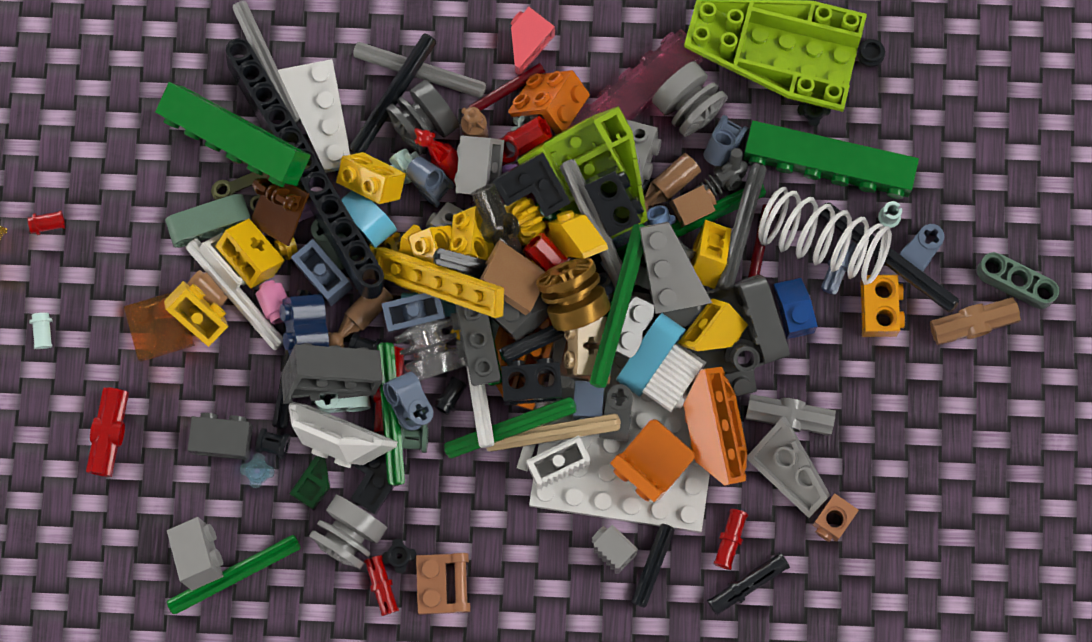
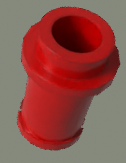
[28,210,65,236]

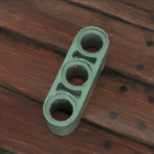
[165,194,251,248]
[977,252,1059,309]

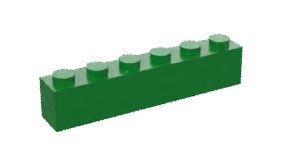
[155,82,311,187]
[743,120,919,199]

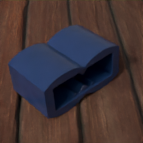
[279,294,329,356]

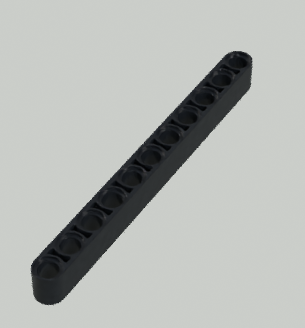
[226,38,384,299]

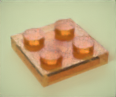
[124,292,195,362]

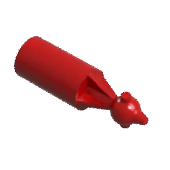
[414,128,459,184]

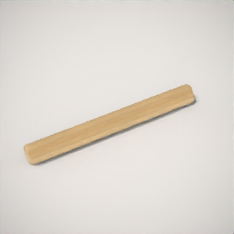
[486,413,621,452]

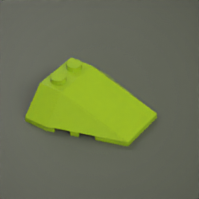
[517,106,648,239]

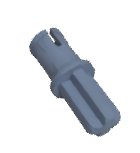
[821,238,857,295]

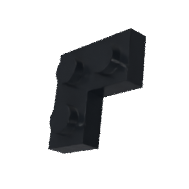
[492,152,571,217]
[350,454,407,515]

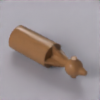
[461,107,488,138]
[644,153,701,211]
[328,281,394,348]

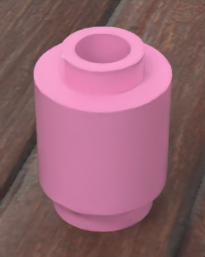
[255,280,288,325]

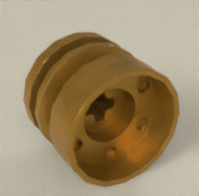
[536,258,611,331]

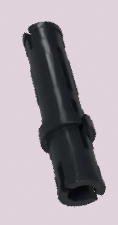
[707,552,790,616]

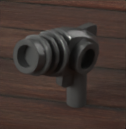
[696,148,748,197]

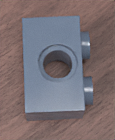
[291,239,353,306]
[381,293,446,332]

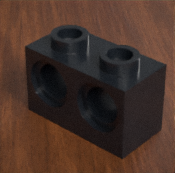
[584,165,644,237]
[501,358,562,406]

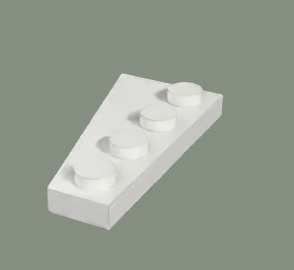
[278,59,351,173]

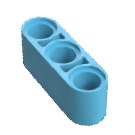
[341,191,397,248]
[616,313,686,397]

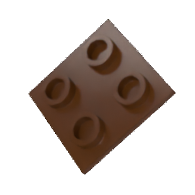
[251,175,309,246]

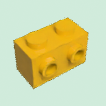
[164,281,228,347]

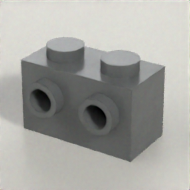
[187,413,253,460]

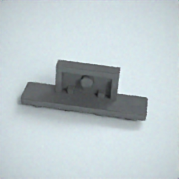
[451,272,500,386]

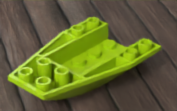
[684,0,867,112]

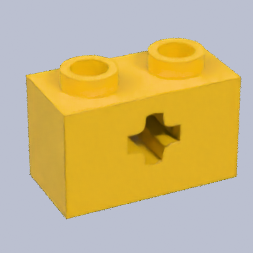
[215,219,285,288]

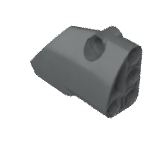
[642,274,790,372]

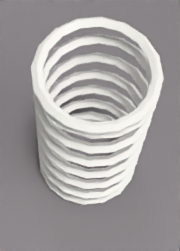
[758,187,892,285]

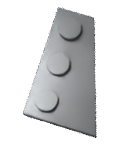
[639,222,712,314]
[747,416,831,518]

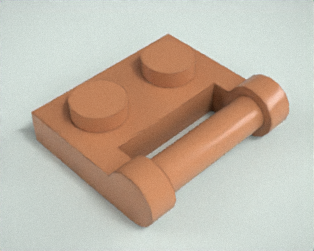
[416,553,471,615]

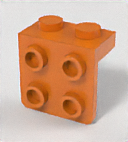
[508,70,590,135]
[610,419,695,502]

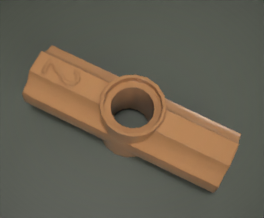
[930,297,1021,346]

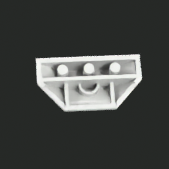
[289,402,398,468]

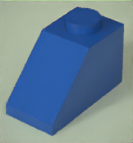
[773,278,818,339]

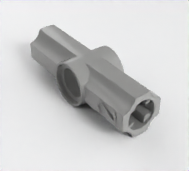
[746,394,836,436]

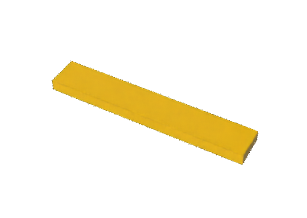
[376,247,504,318]

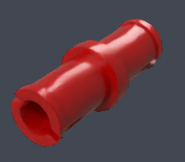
[713,509,748,570]
[364,555,399,616]

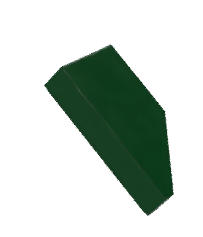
[289,455,330,511]

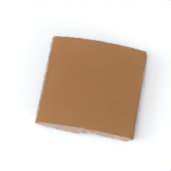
[480,240,546,315]

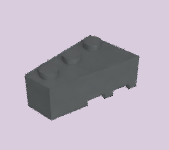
[281,343,383,404]

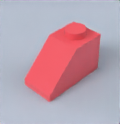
[511,7,555,75]

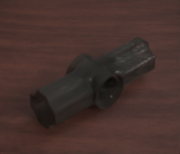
[471,183,527,258]

